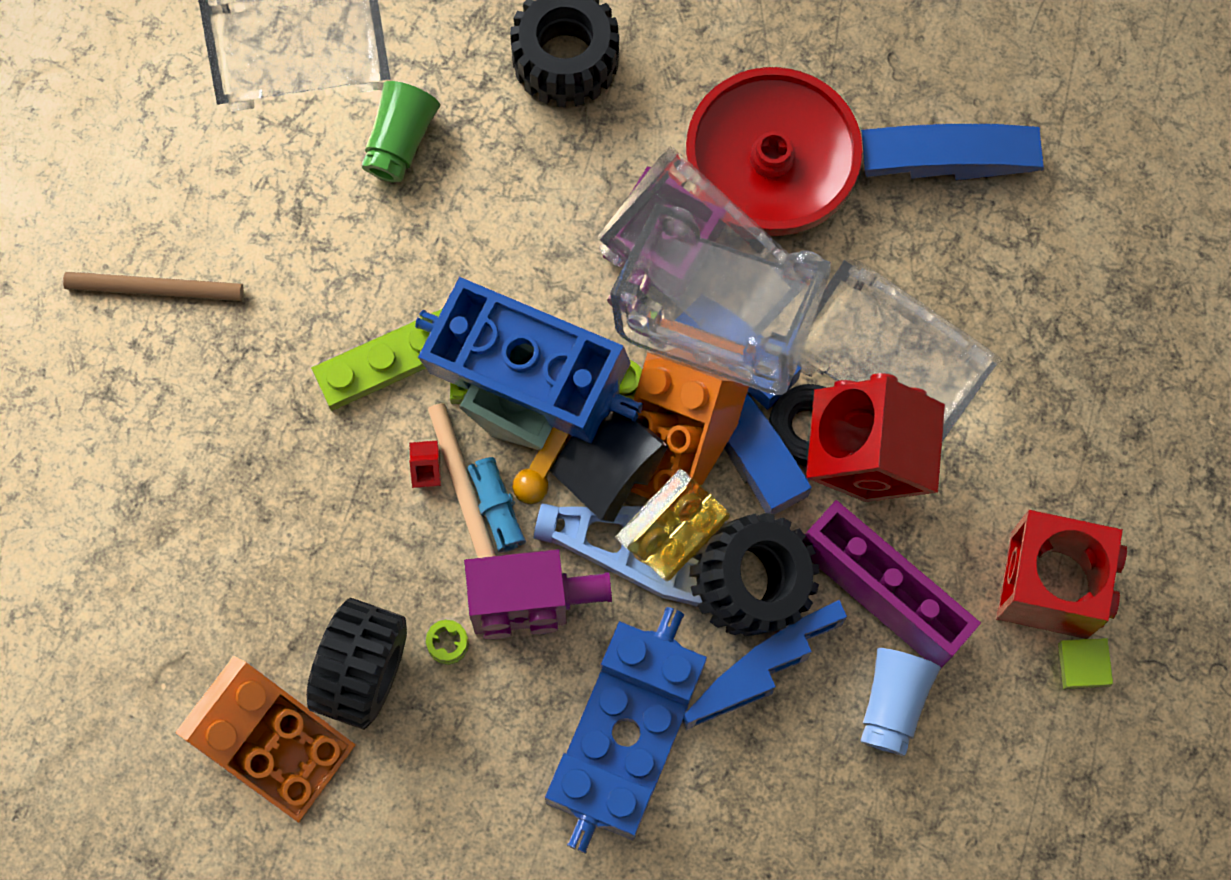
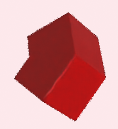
[409,440,441,488]

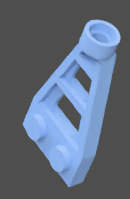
[533,503,728,606]

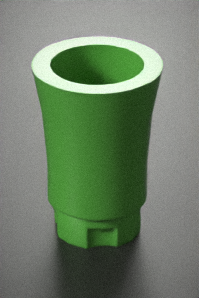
[362,81,441,183]

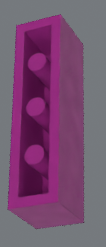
[802,500,981,670]

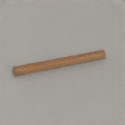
[63,271,244,301]

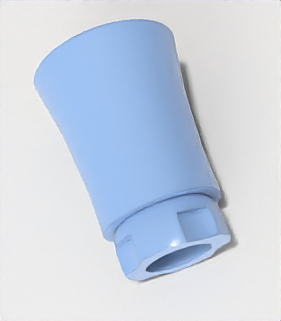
[861,648,941,756]

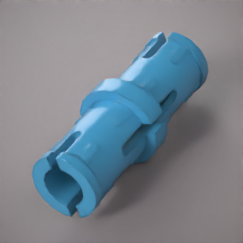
[468,457,526,553]

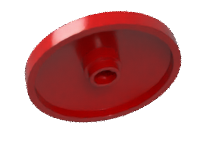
[685,67,863,236]

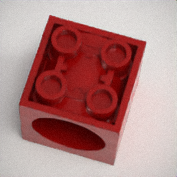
[806,373,945,502]
[996,510,1127,639]

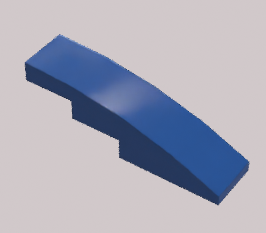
[861,124,1044,180]
[683,600,847,730]

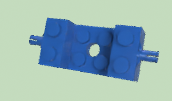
[415,277,643,444]
[545,607,707,854]

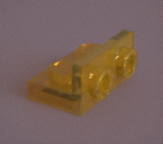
[615,468,730,581]

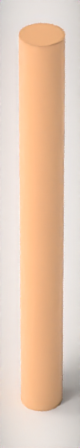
[428,403,496,558]

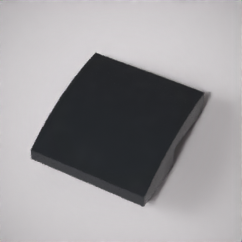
[550,411,669,522]

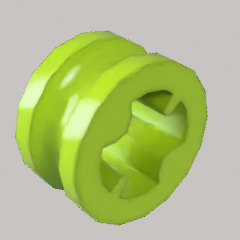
[425,619,469,665]

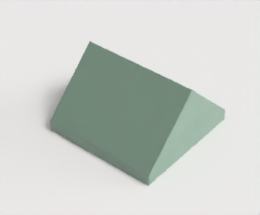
[459,344,553,450]

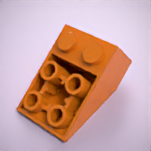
[631,352,750,513]
[175,656,356,823]

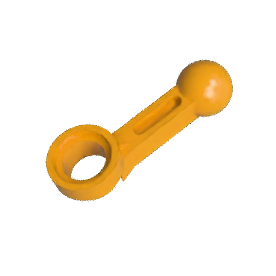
[512,427,571,504]

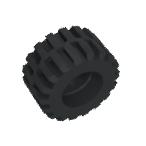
[510,0,619,107]
[689,513,820,636]
[306,597,407,730]

